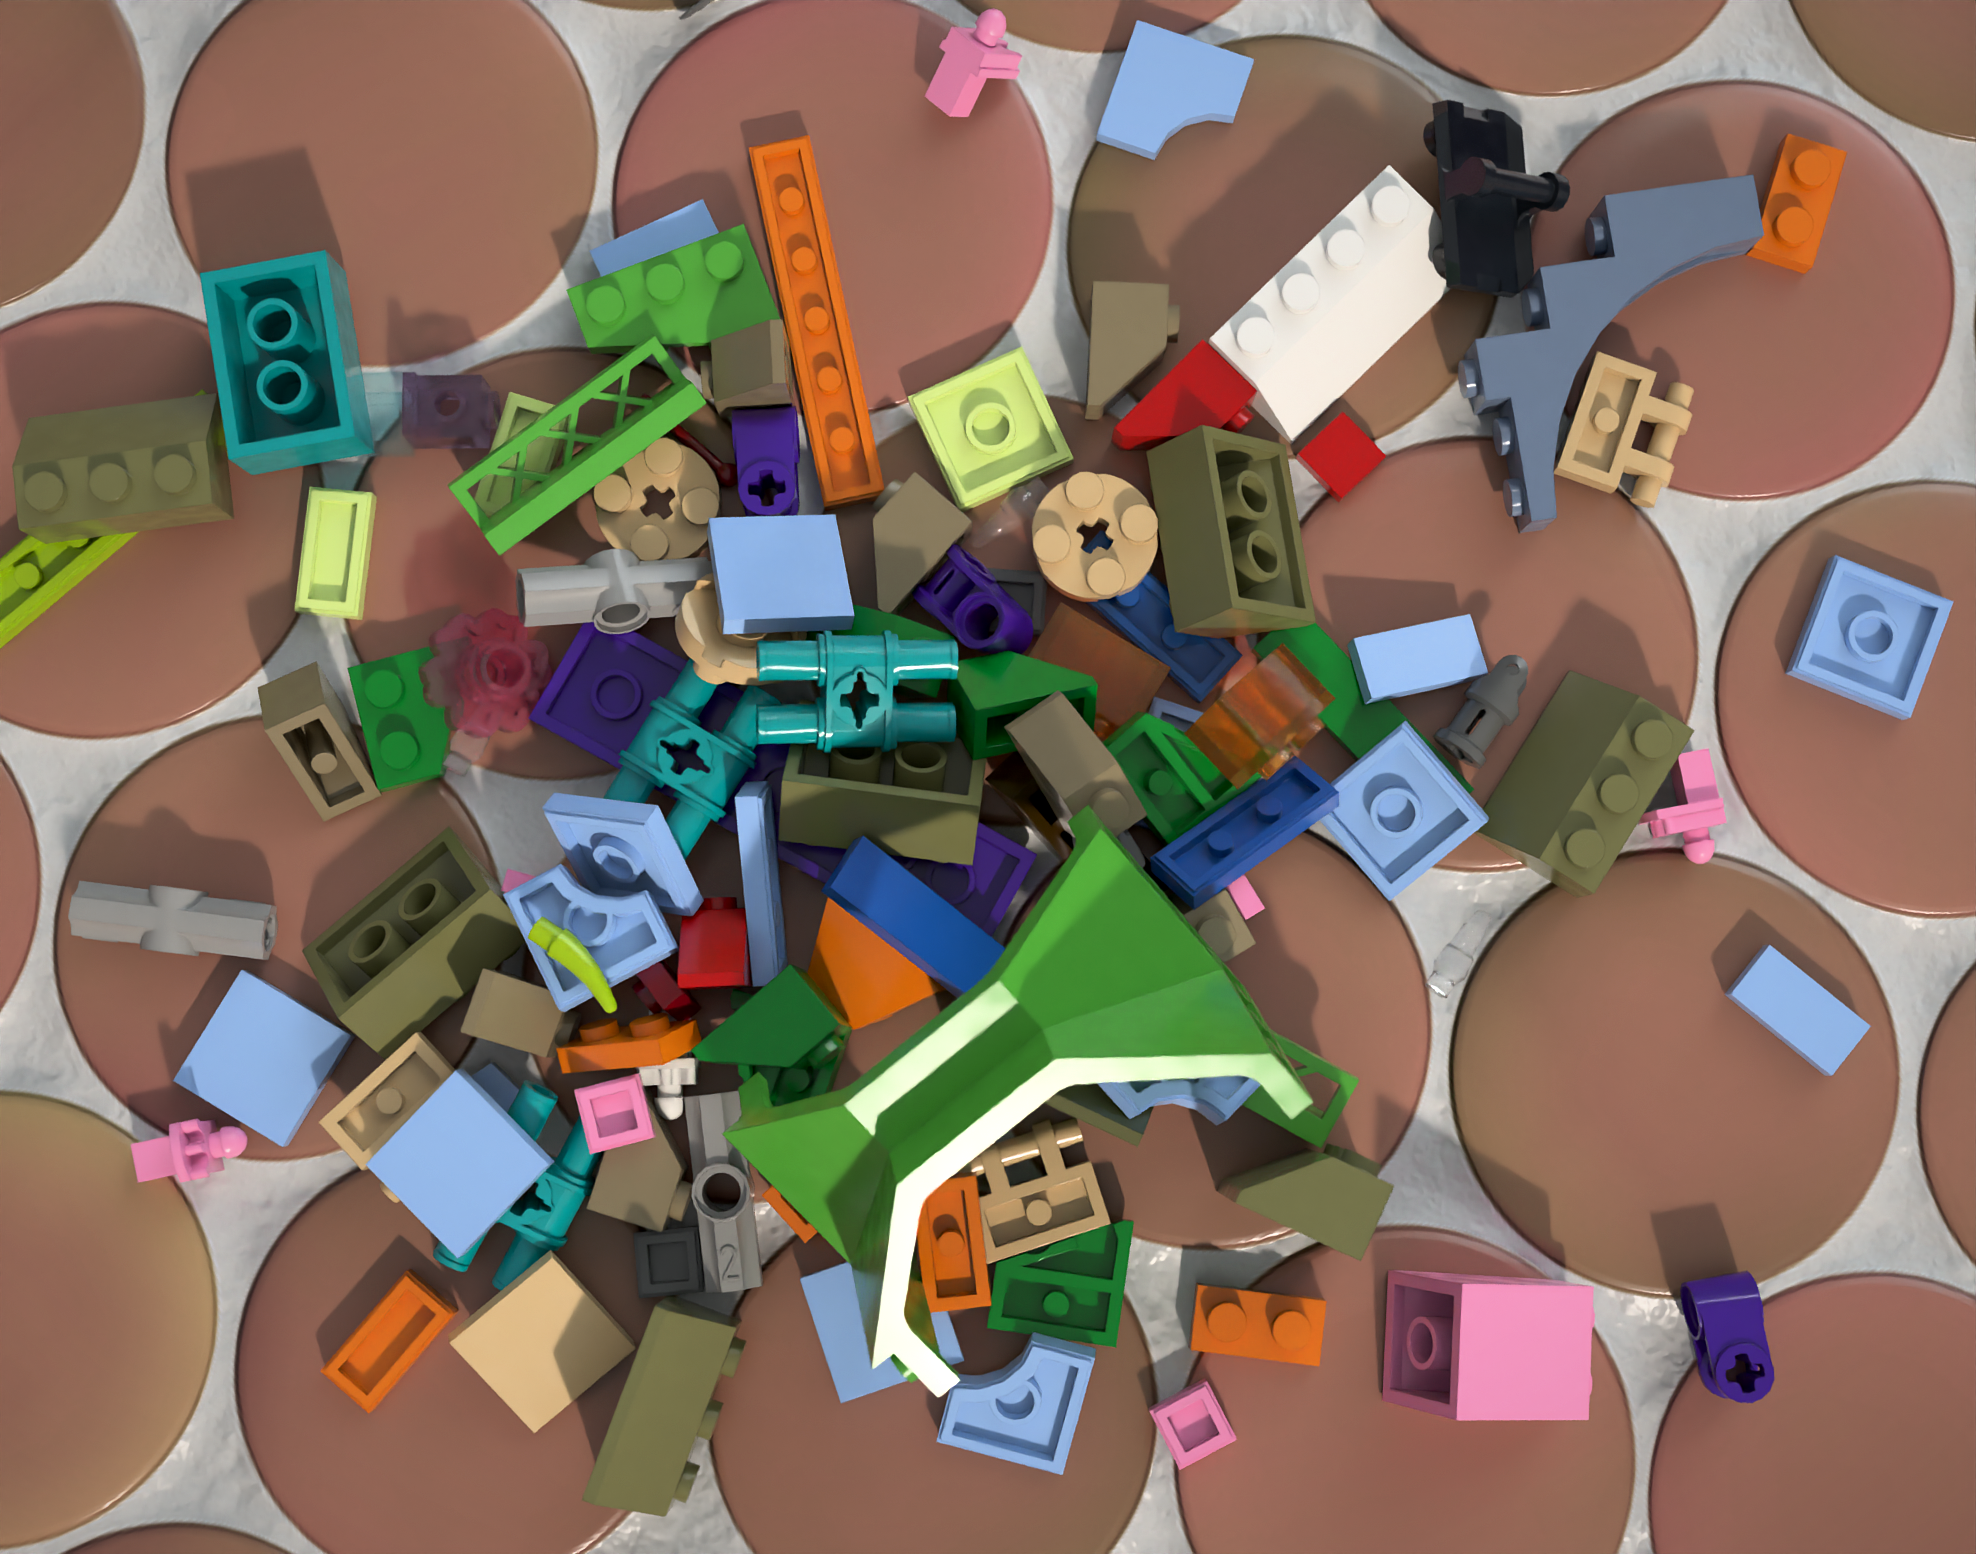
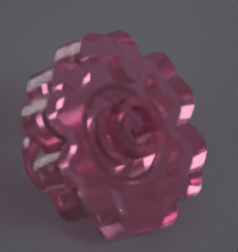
[418,608,553,739]

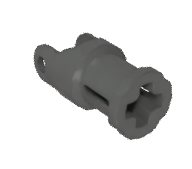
[1433,655,1528,769]

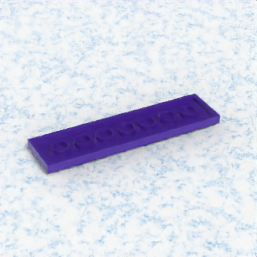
[528,622,1037,937]

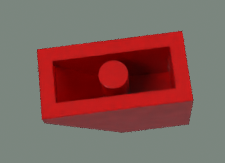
[1111,339,1257,450]
[677,897,755,990]

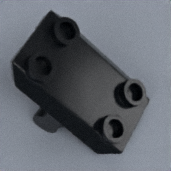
[1423,99,1570,298]

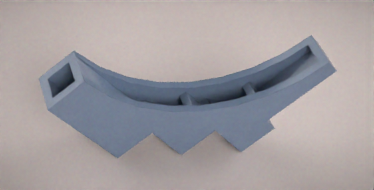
[1458,175,1764,533]

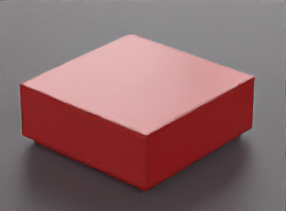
[1295,411,1386,503]

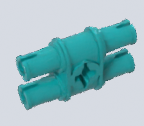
[756,630,958,753]
[603,658,782,860]
[433,1080,604,1291]

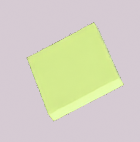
[908,346,1074,512]

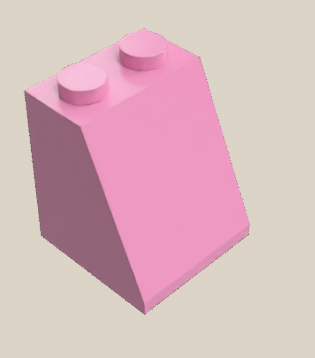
[1382,1270,1595,1420]

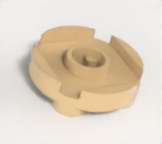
[594,438,722,561]
[1032,472,1158,602]
[675,573,807,686]

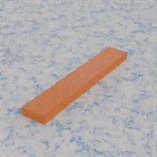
[748,135,885,511]

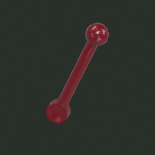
[638,393,738,487]

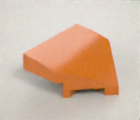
[807,897,945,1030]

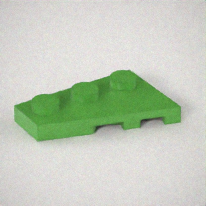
[566,224,790,354]

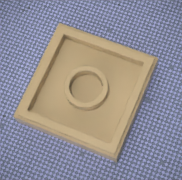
[448,1250,636,1433]

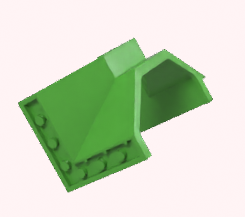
[722,805,1314,1397]

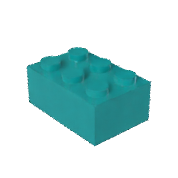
[200,250,375,475]

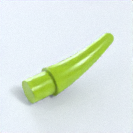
[528,917,617,1013]

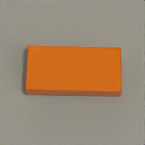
[320,1269,459,1414]

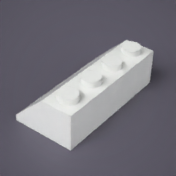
[1208,165,1452,445]

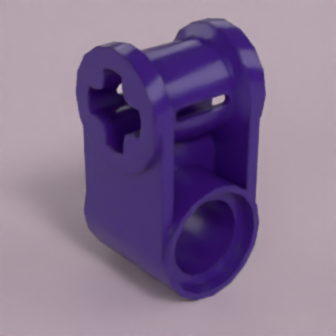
[732,406,800,517]
[912,544,1034,655]
[1680,1271,1774,1403]

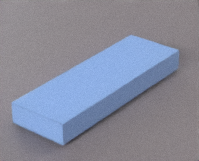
[735,781,788,987]

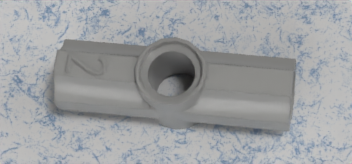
[515,549,713,634]
[68,881,278,960]
[684,1091,763,1293]

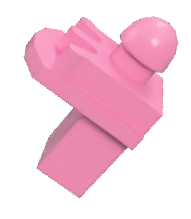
[925,8,1022,117]
[1638,748,1727,864]
[131,1118,248,1183]

